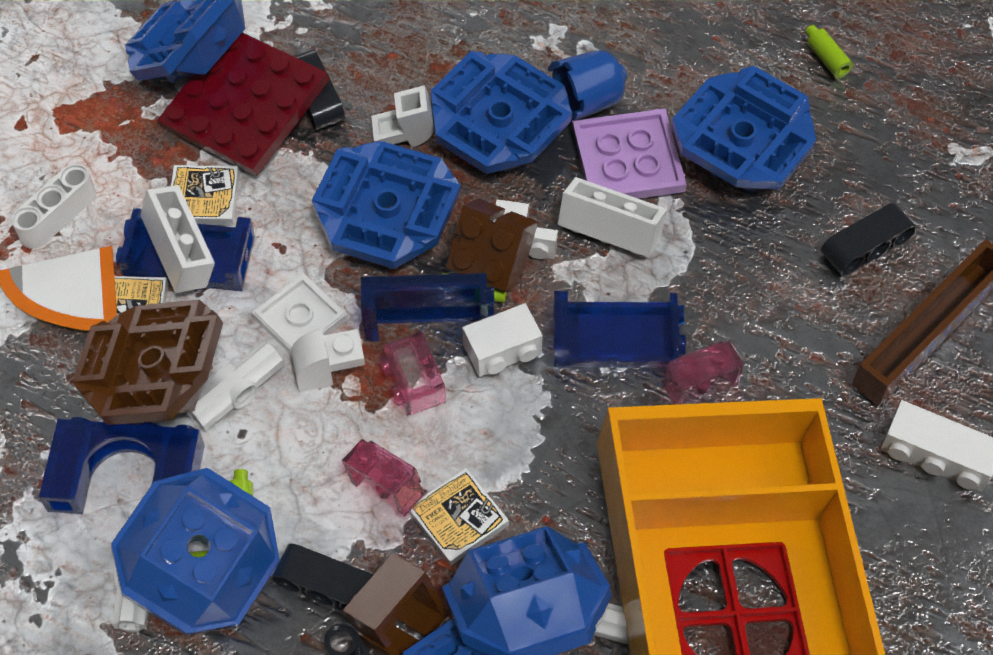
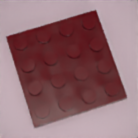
[157,32,330,176]

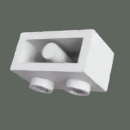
[462,303,543,377]

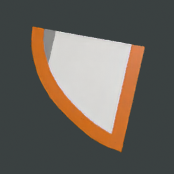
[0,245,117,331]

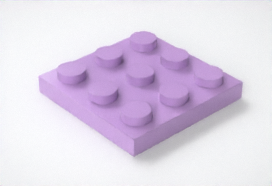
[572,108,687,199]

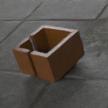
[446,198,538,292]
[343,553,449,655]

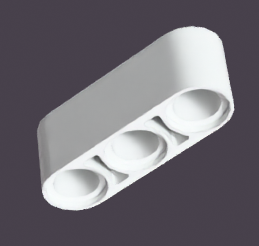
[11,164,96,249]

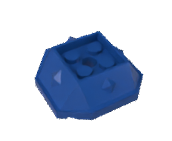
[125,0,246,84]
[431,51,572,174]
[671,66,816,192]
[312,141,461,269]
[111,468,280,636]
[442,526,612,655]

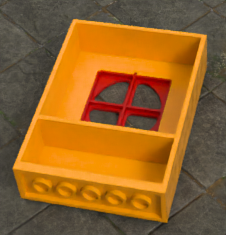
[597,398,885,655]

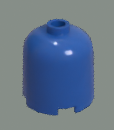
[548,50,627,122]

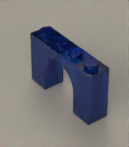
[39,417,205,515]

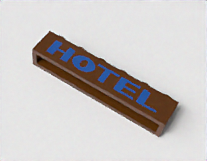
[851,239,993,406]

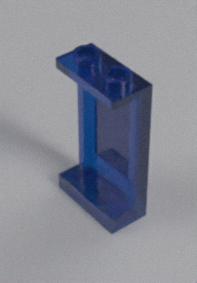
[116,208,255,292]
[361,273,494,342]
[553,291,686,368]

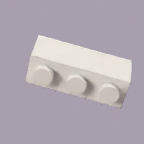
[558,177,667,258]
[140,185,215,293]
[880,400,993,492]

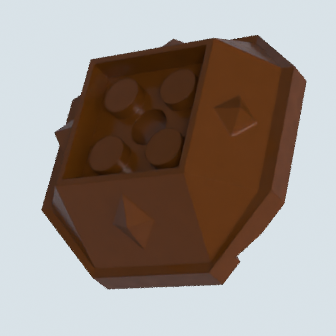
[72,299,223,425]

